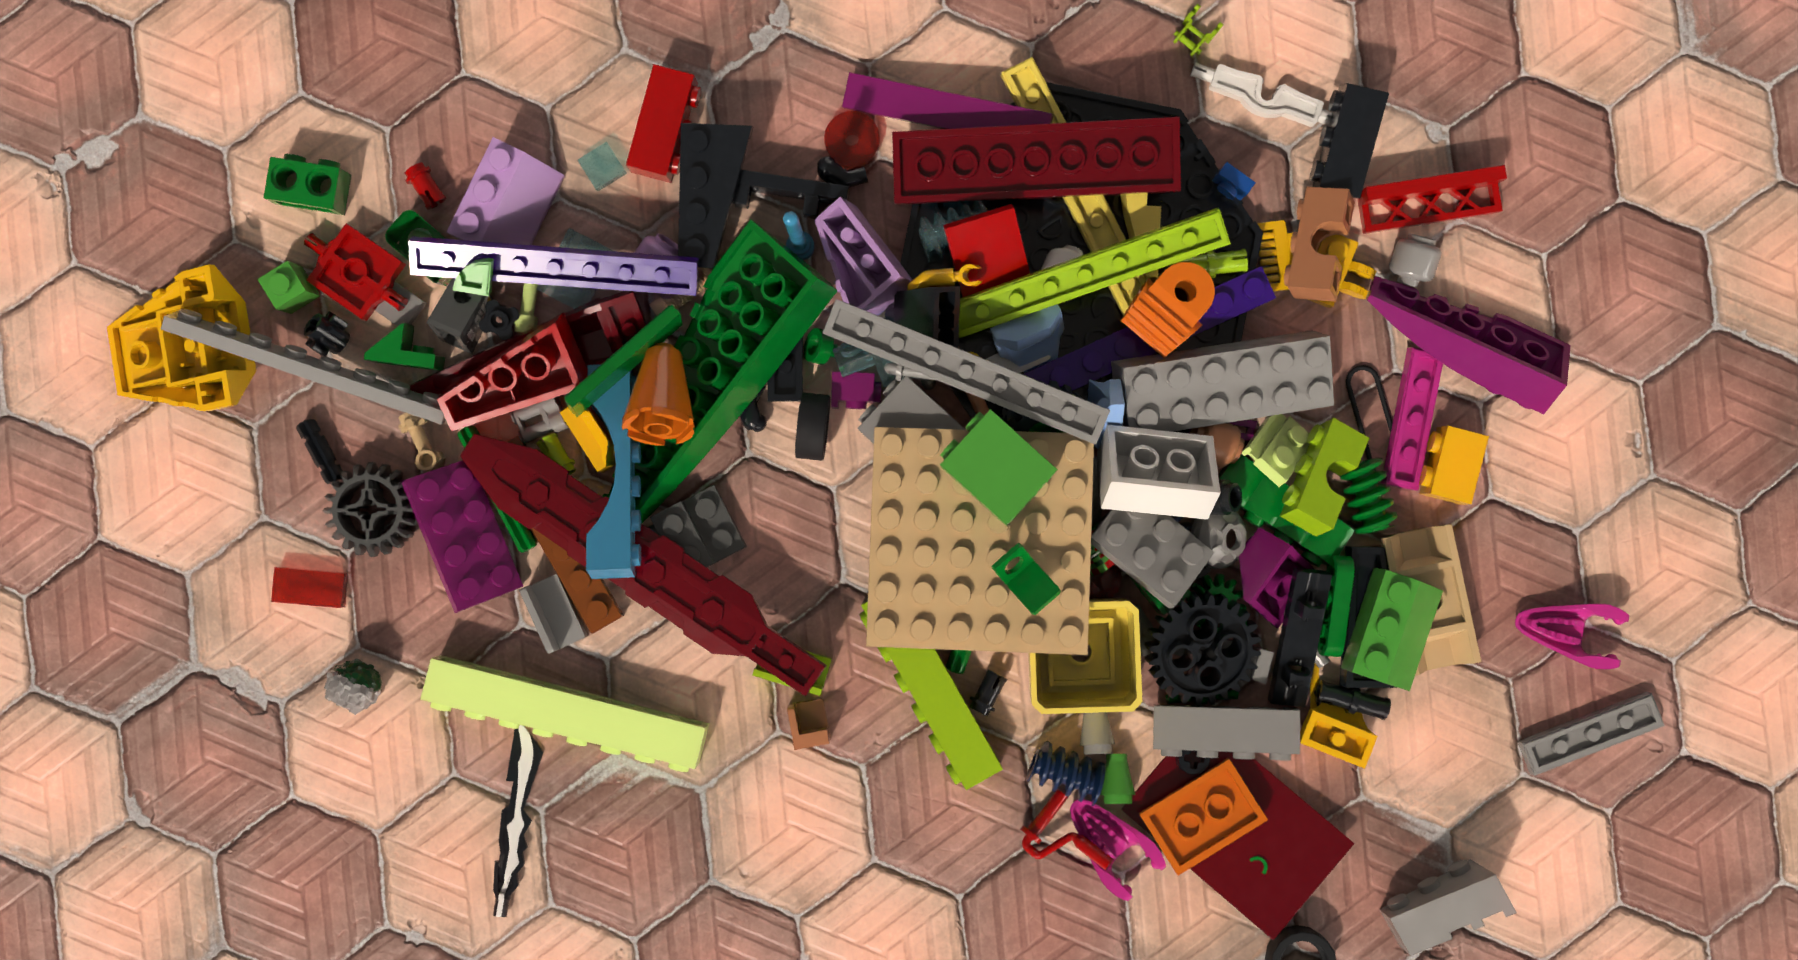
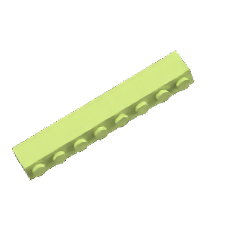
[420,655,709,772]

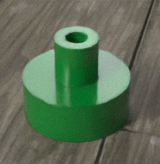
[804,328,840,365]

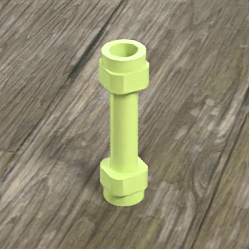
[514,283,538,333]

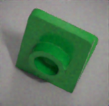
[992,543,1061,615]

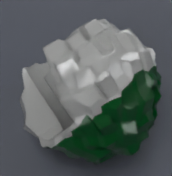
[324,659,382,715]

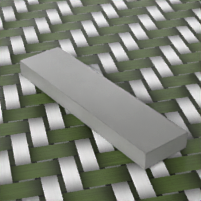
[1517,692,1665,776]

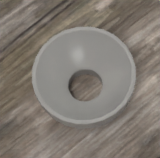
[1191,512,1247,569]

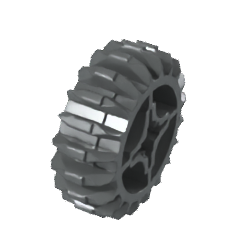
[322,462,418,557]

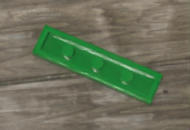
[564,305,683,417]

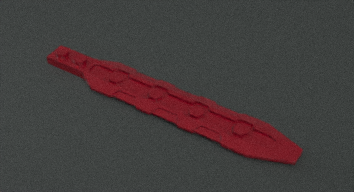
[460,434,827,697]

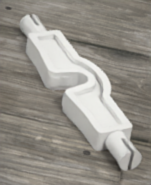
[1190,62,1332,127]

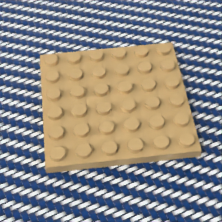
[866,427,1094,655]

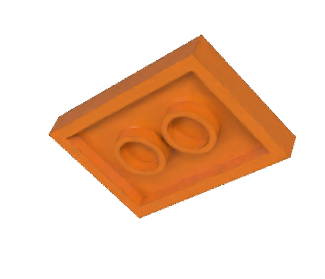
[1139,758,1268,876]

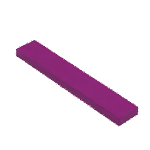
[842,72,1054,129]

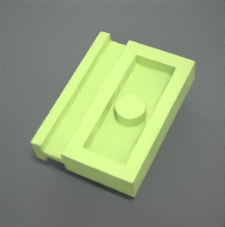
[1242,414,1309,487]

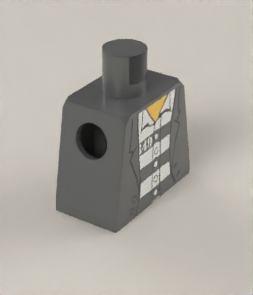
[427,278,493,354]

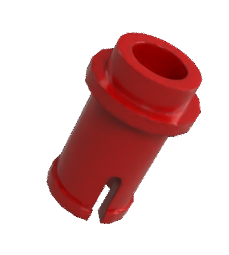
[404,162,447,210]

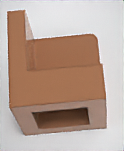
[787,698,831,750]

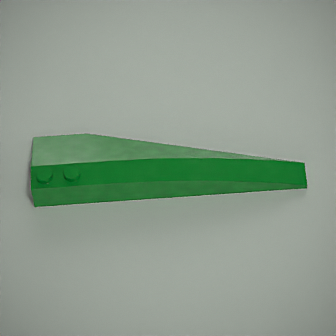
[602,219,837,523]

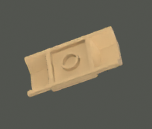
[1381,524,1481,676]

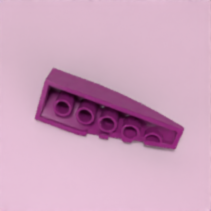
[1367,276,1571,415]

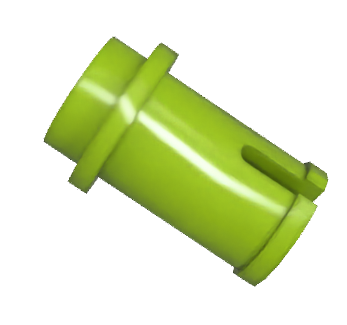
[536,433,576,475]

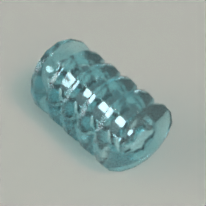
[918,200,988,262]

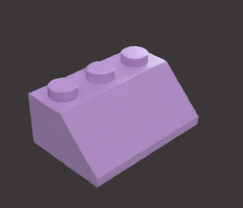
[447,137,565,245]

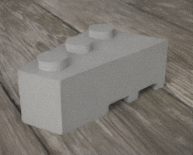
[1379,859,1517,956]

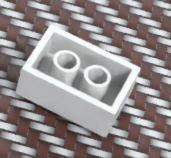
[1097,425,1220,520]

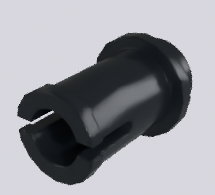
[969,669,1008,717]

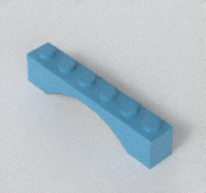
[586,365,641,579]

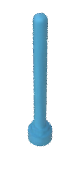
[783,211,815,260]

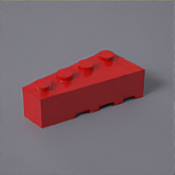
[437,312,588,431]

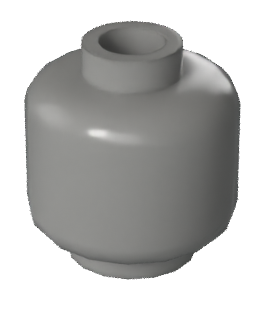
[1389,233,1442,287]

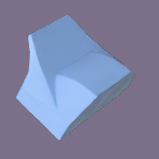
[990,304,1064,373]
[1087,379,1125,449]

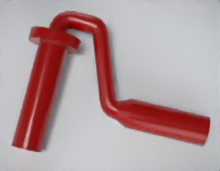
[1020,789,1114,870]

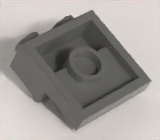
[648,485,747,567]

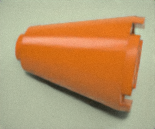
[621,343,695,446]

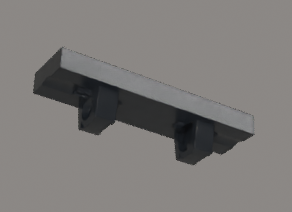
[733,170,850,219]
[1268,567,1332,707]

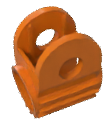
[1121,262,1215,358]

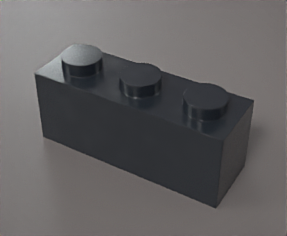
[1310,83,1389,198]

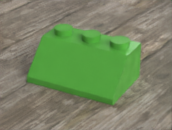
[1341,568,1443,691]

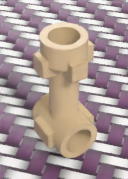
[398,413,446,472]

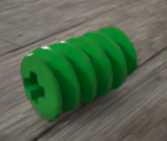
[1340,457,1398,534]

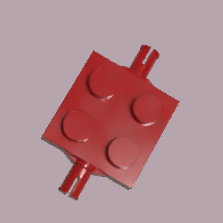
[304,223,408,321]

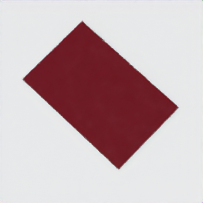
[1121,750,1355,940]

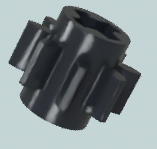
[304,311,350,357]

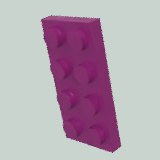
[402,460,523,613]

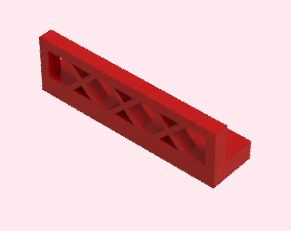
[1357,165,1507,234]

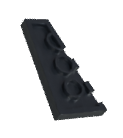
[678,123,754,268]
[1340,546,1397,688]

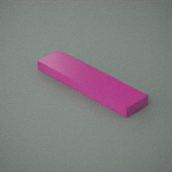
[1381,347,1443,491]

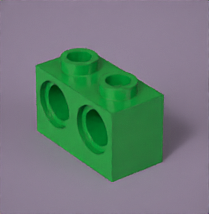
[263,153,351,216]

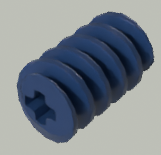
[1026,741,1105,806]

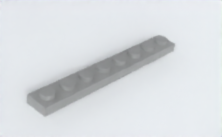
[823,299,1110,445]
[161,309,446,424]

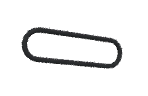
[1346,365,1393,470]

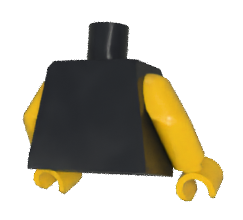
[885,264,982,356]

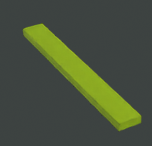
[959,207,1231,338]

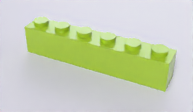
[859,600,1003,790]

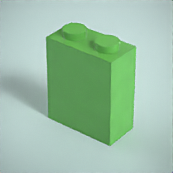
[940,409,1058,527]

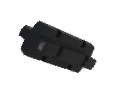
[296,419,343,484]

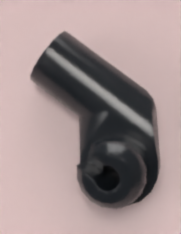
[740,386,767,432]

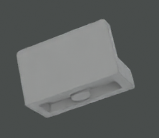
[519,574,588,654]

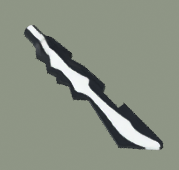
[493,725,543,917]

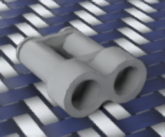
[510,396,569,444]

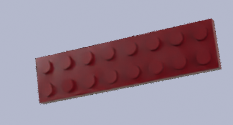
[892,117,1181,205]

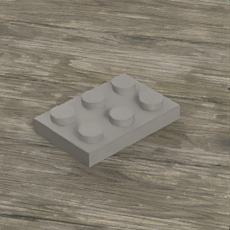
[1091,509,1214,609]

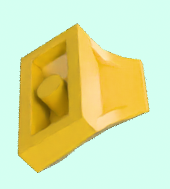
[559,407,616,473]
[1300,703,1378,769]

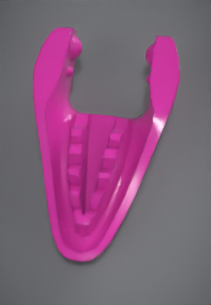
[1515,604,1629,669]
[1070,799,1166,901]

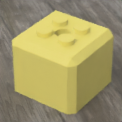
[1028,598,1142,714]

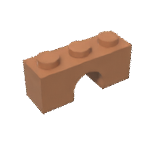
[1284,187,1355,302]

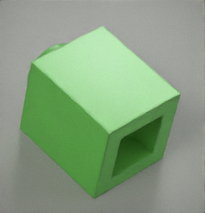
[257,261,320,314]

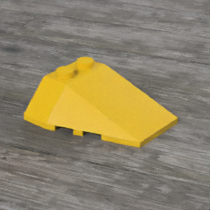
[107,264,257,411]

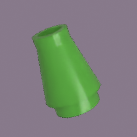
[1100,754,1135,804]

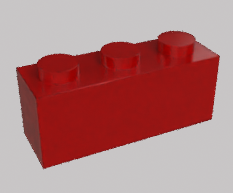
[626,64,701,183]

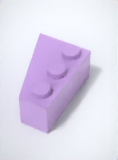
[814,197,912,316]

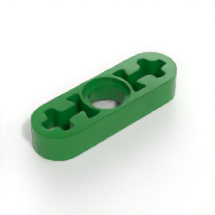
[1318,555,1355,657]

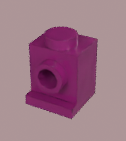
[831,371,881,409]

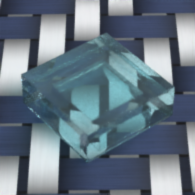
[577,142,627,191]

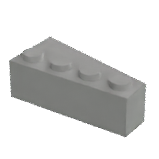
[1153,704,1300,761]

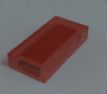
[271,567,349,608]

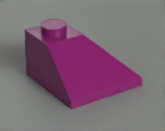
[1239,527,1314,629]

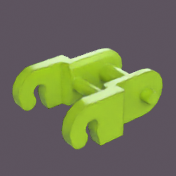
[1173,3,1224,57]

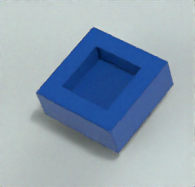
[1212,162,1256,201]

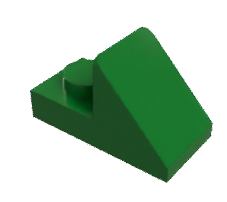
[364,322,445,371]

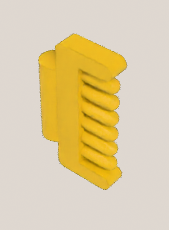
[1258,220,1294,292]

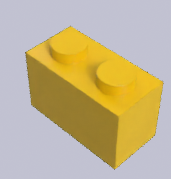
[1419,425,1489,505]

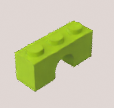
[1280,417,1369,536]

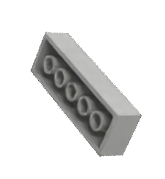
[1111,330,1334,432]

